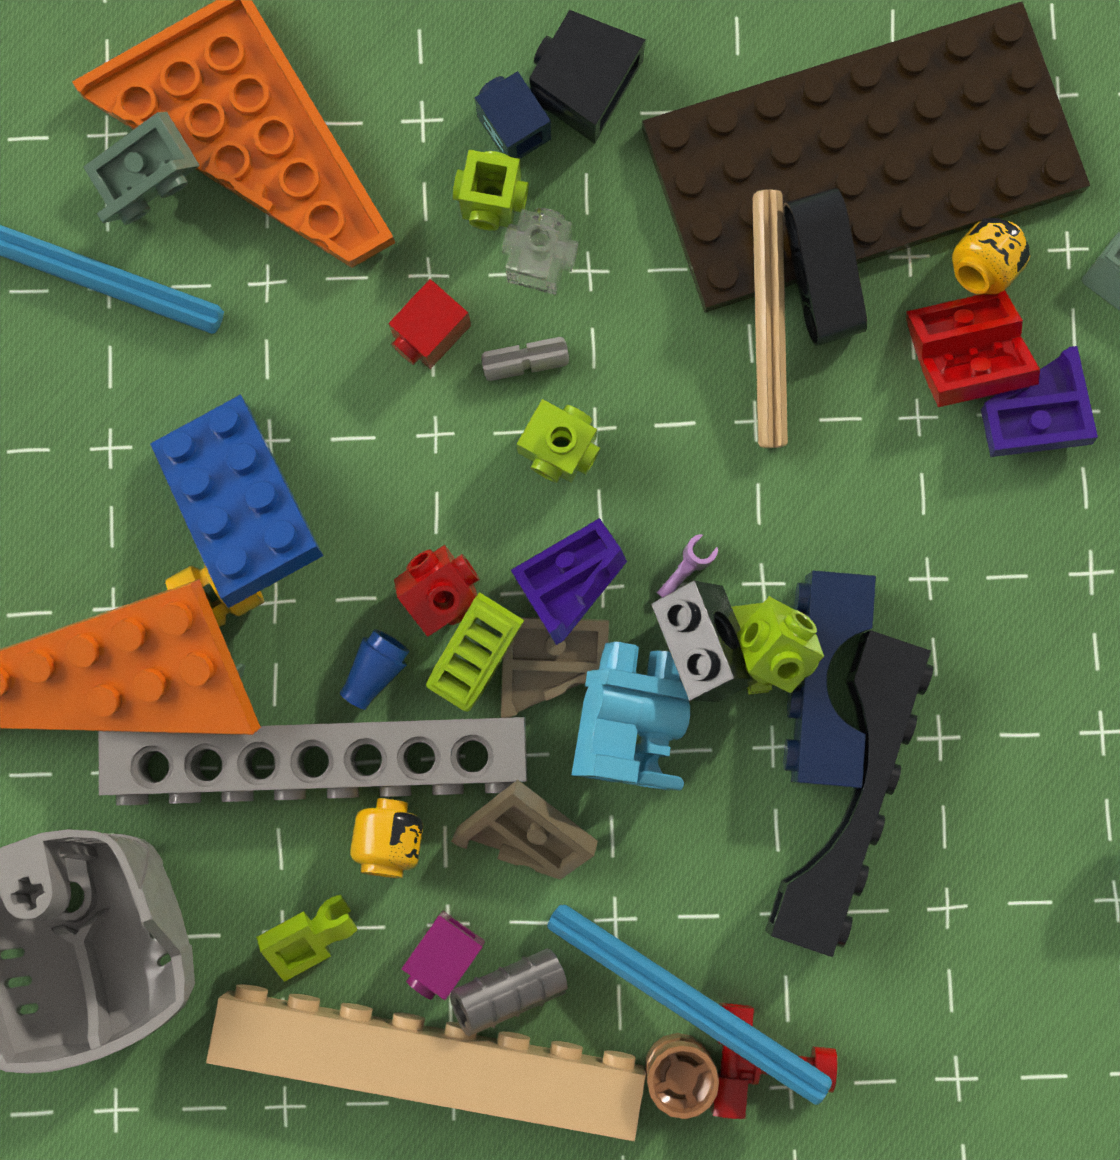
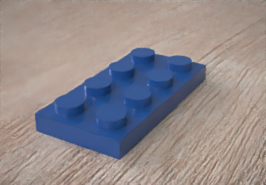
[150,394,323,608]

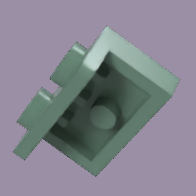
[83,112,200,225]

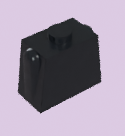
[529,10,646,144]

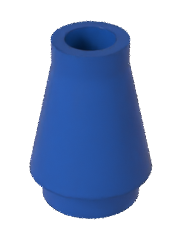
[340,629,410,710]

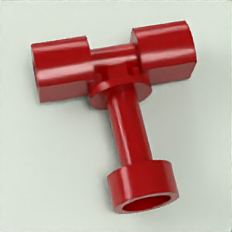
[711,1003,837,1119]

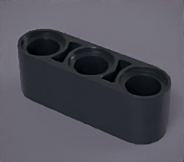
[783,188,867,346]

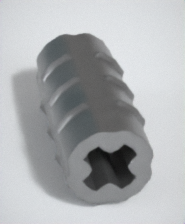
[450,948,568,1036]

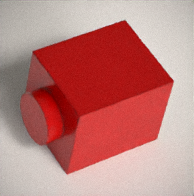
[388,279,471,370]

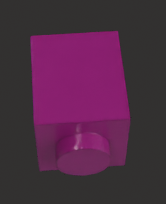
[402,911,485,1000]

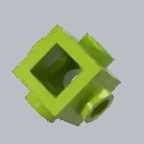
[453,150,529,231]
[516,399,601,483]
[737,596,824,694]

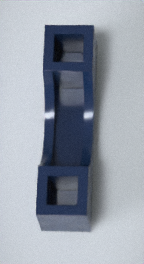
[783,570,876,788]

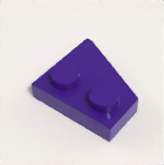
[981,346,1098,457]
[511,518,627,645]

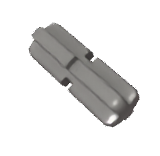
[481,337,569,381]

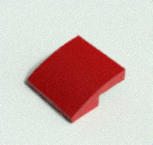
[906,290,1040,408]

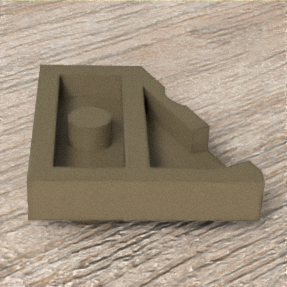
[501,616,609,718]
[451,779,598,880]

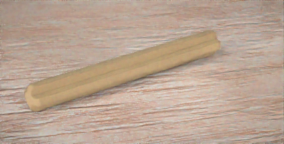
[753,189,788,448]

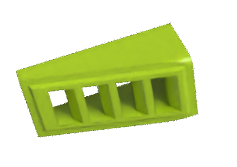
[426,592,525,712]

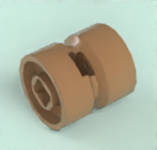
[644,1033,719,1119]

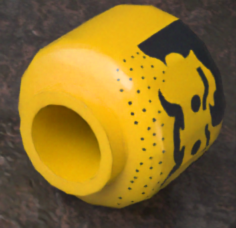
[952,218,1030,295]
[350,798,423,878]

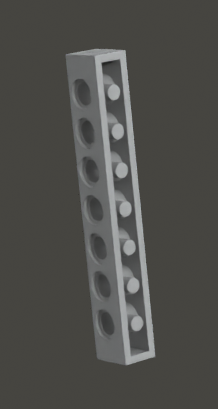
[98,717,527,805]

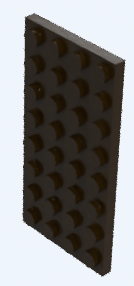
[642,1,1090,313]

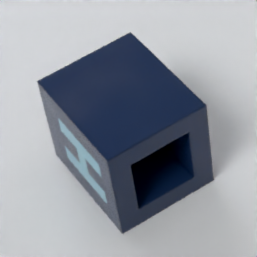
[475,71,551,159]

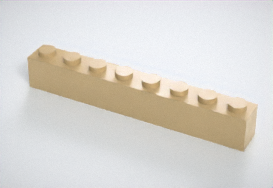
[206,984,646,1141]

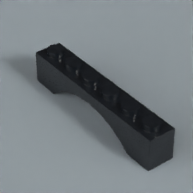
[765,630,933,957]

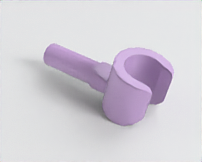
[656,534,718,598]

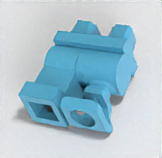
[571,642,690,791]

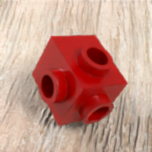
[394,544,480,637]

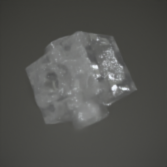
[502,208,579,295]

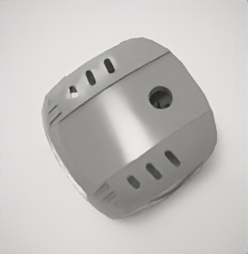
[0,829,195,1074]

